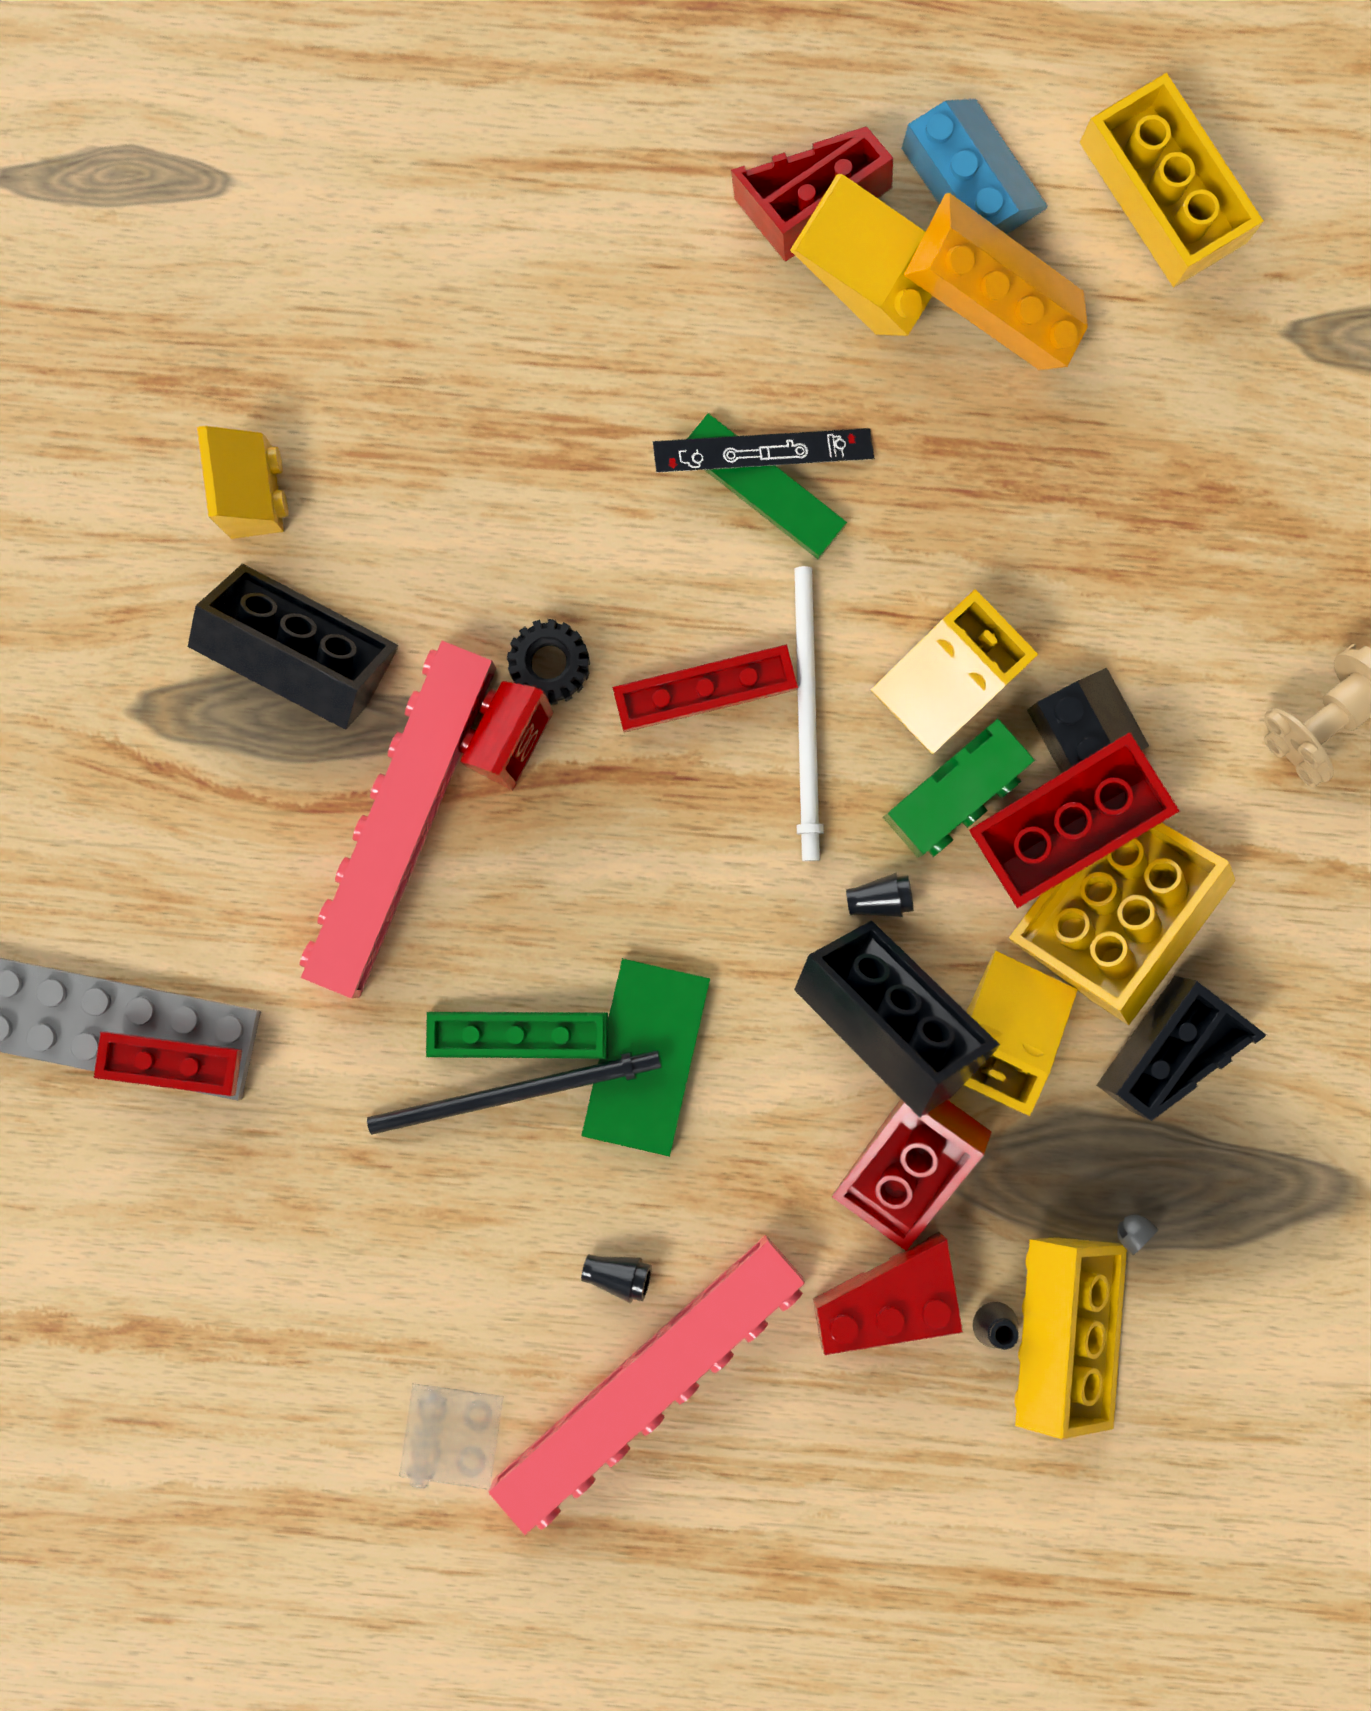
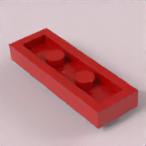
[93,1031,242,1096]

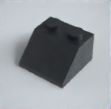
[1027,668,1149,773]

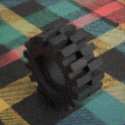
[507,619,590,705]

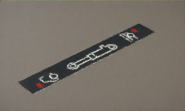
[652,428,874,473]

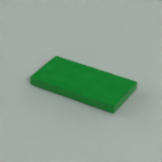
[581,958,710,1157]

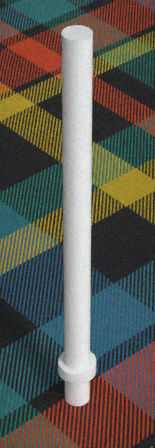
[795,566,824,861]

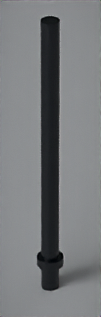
[367,1050,662,1135]

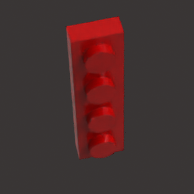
[612,644,798,733]

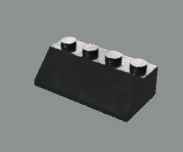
[187,563,398,730]
[794,920,1000,1118]

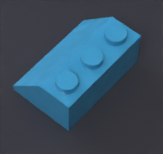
[902,99,1048,234]

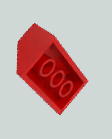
[969,732,1180,909]

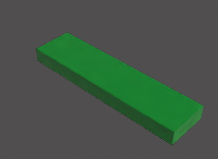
[687,413,847,560]
[426,1012,608,1059]

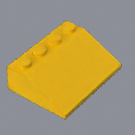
[1009,823,1236,1025]

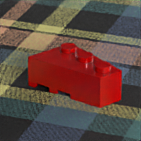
[731,126,893,262]
[813,1232,963,1355]

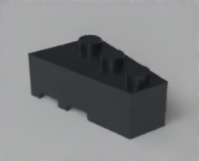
[1096,976,1267,1121]

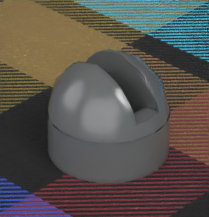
[1117,1214,1159,1255]

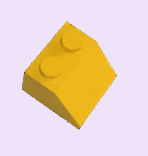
[197,426,288,539]

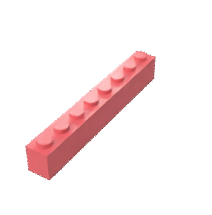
[300,641,497,999]
[488,1235,805,1535]

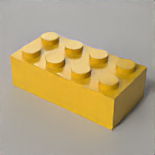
[1079,72,1264,288]

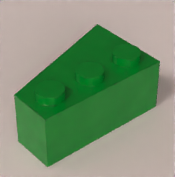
[883,719,1035,858]

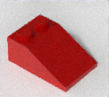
[459,681,554,791]
[832,1099,992,1251]

